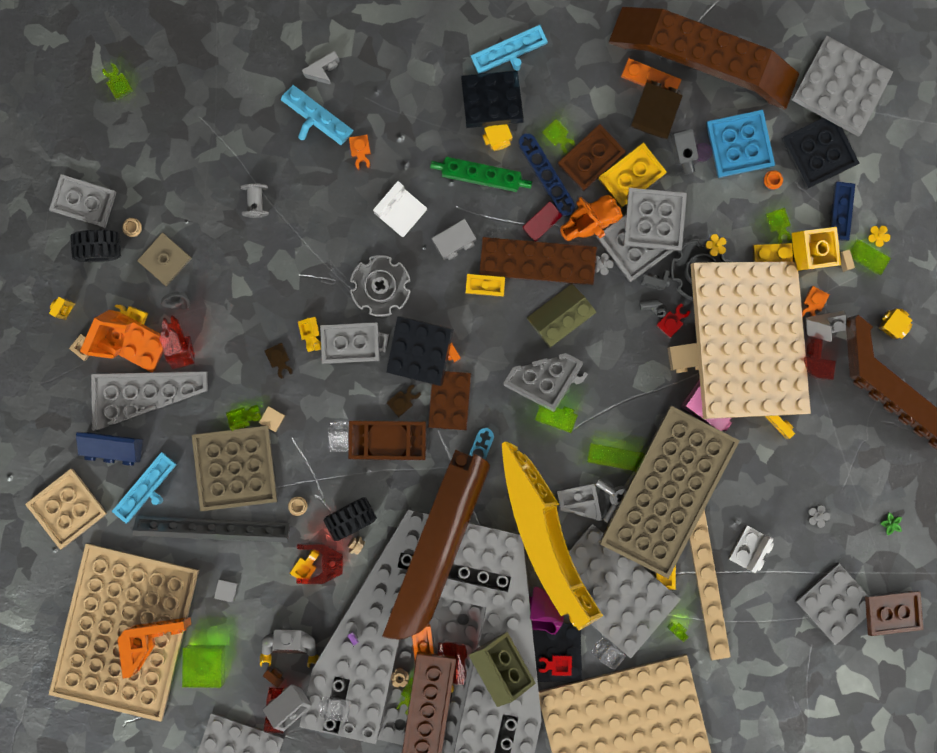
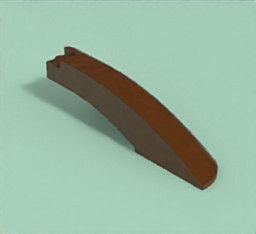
[382,450,490,640]

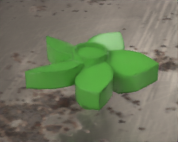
[880,512,902,535]

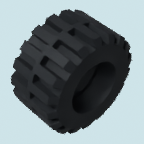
[70,230,121,262]
[323,497,377,541]

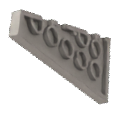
[91,372,208,432]

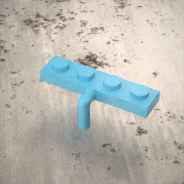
[471,25,548,74]
[281,85,354,145]
[112,452,177,524]

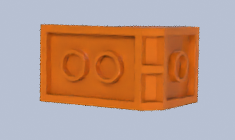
[80,310,169,373]
[117,617,191,678]

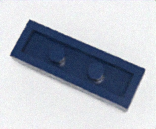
[830,182,855,241]

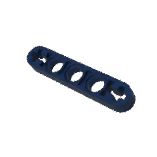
[519,134,575,217]

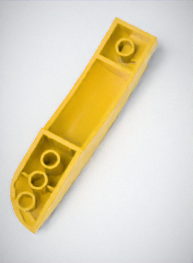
[502,442,603,631]

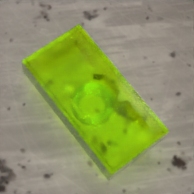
[850,239,891,275]

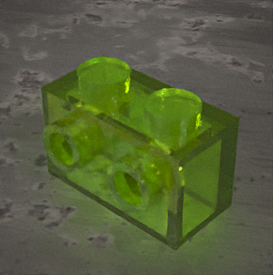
[534,405,578,433]

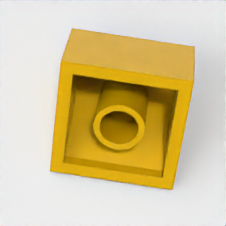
[791,227,841,271]

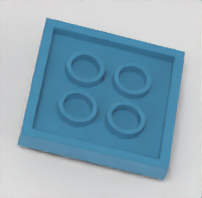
[706,110,775,178]

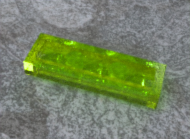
[587,443,645,471]

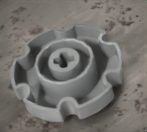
[350,255,411,317]

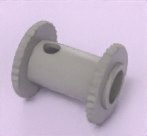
[241,183,269,218]

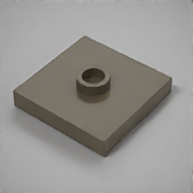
[137,232,192,287]

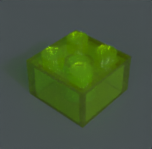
[182,645,225,688]

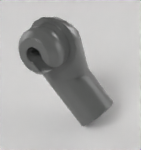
[640,299,667,317]

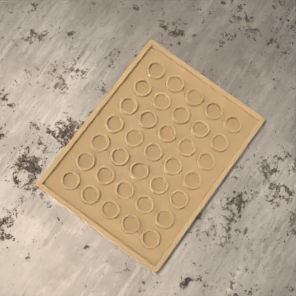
[690,262,811,419]
[49,543,199,722]
[539,654,711,753]

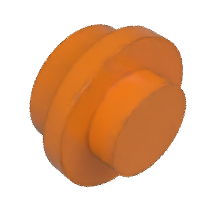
[764,170,783,190]

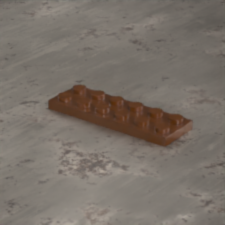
[479,237,597,285]
[402,652,456,753]

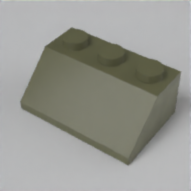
[527,284,597,348]
[469,632,536,707]

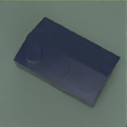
[76,432,143,466]

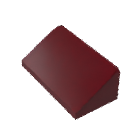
[522,201,562,242]

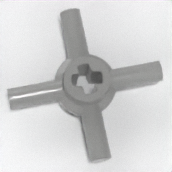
[595,471,635,524]

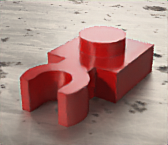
[656,304,690,338]
[538,655,572,676]

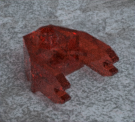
[159,315,195,369]
[296,544,343,584]

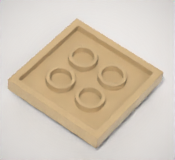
[25,468,108,550]

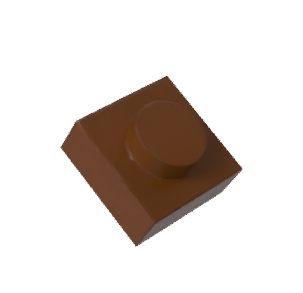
[263,667,284,688]

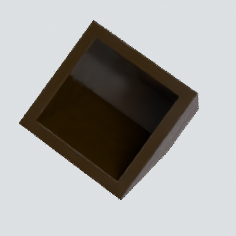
[629,80,683,140]

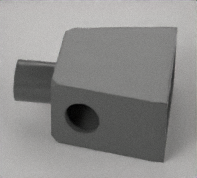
[668,129,698,174]

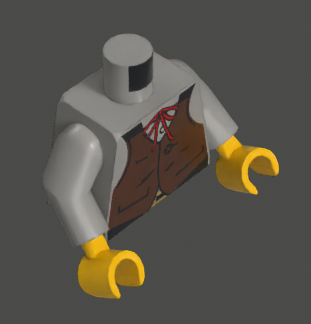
[260,630,319,668]

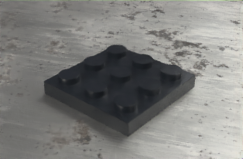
[461,71,524,128]
[782,118,860,189]
[386,316,454,386]
[532,623,582,682]

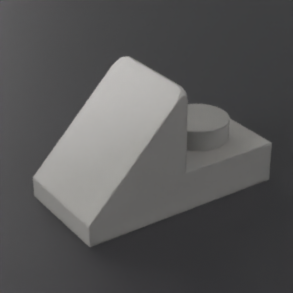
[302,51,340,84]
[806,311,846,342]

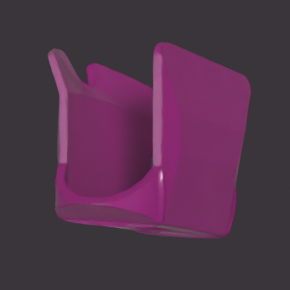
[529,587,564,635]

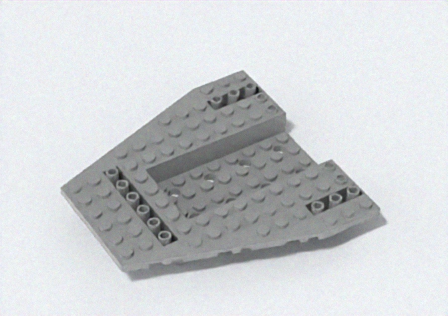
[299,509,542,753]

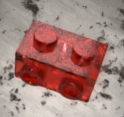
[438,642,467,685]

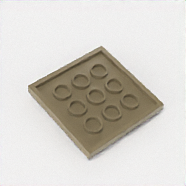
[192,426,278,511]

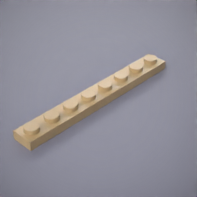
[689,509,731,660]

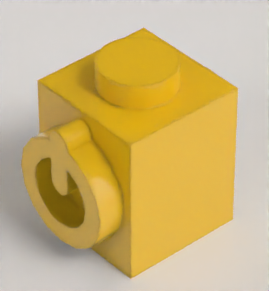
[482,124,513,151]
[878,308,913,339]

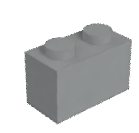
[432,219,476,260]
[263,684,312,732]

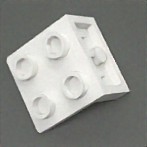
[373,181,427,237]
[728,525,774,573]

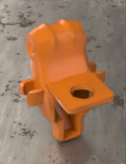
[560,195,623,241]

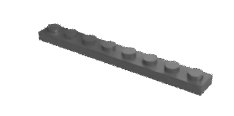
[133,516,290,543]

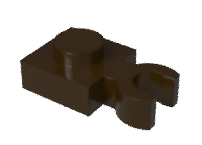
[264,343,293,379]
[387,385,421,417]

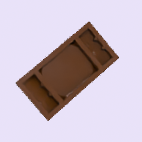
[348,421,426,460]

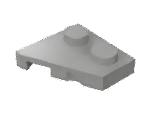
[557,484,602,521]

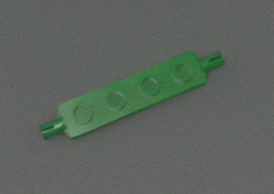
[430,157,532,192]

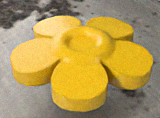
[868,226,890,247]
[705,234,727,256]

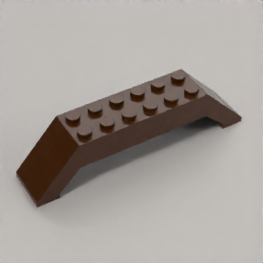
[609,7,799,110]
[846,315,937,450]

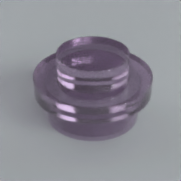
[696,143,712,162]

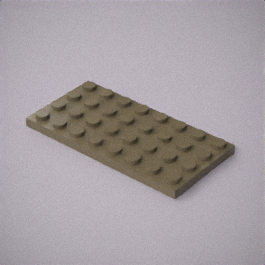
[599,405,740,579]

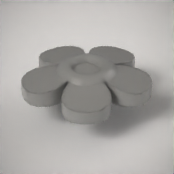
[595,253,614,275]
[808,505,830,528]

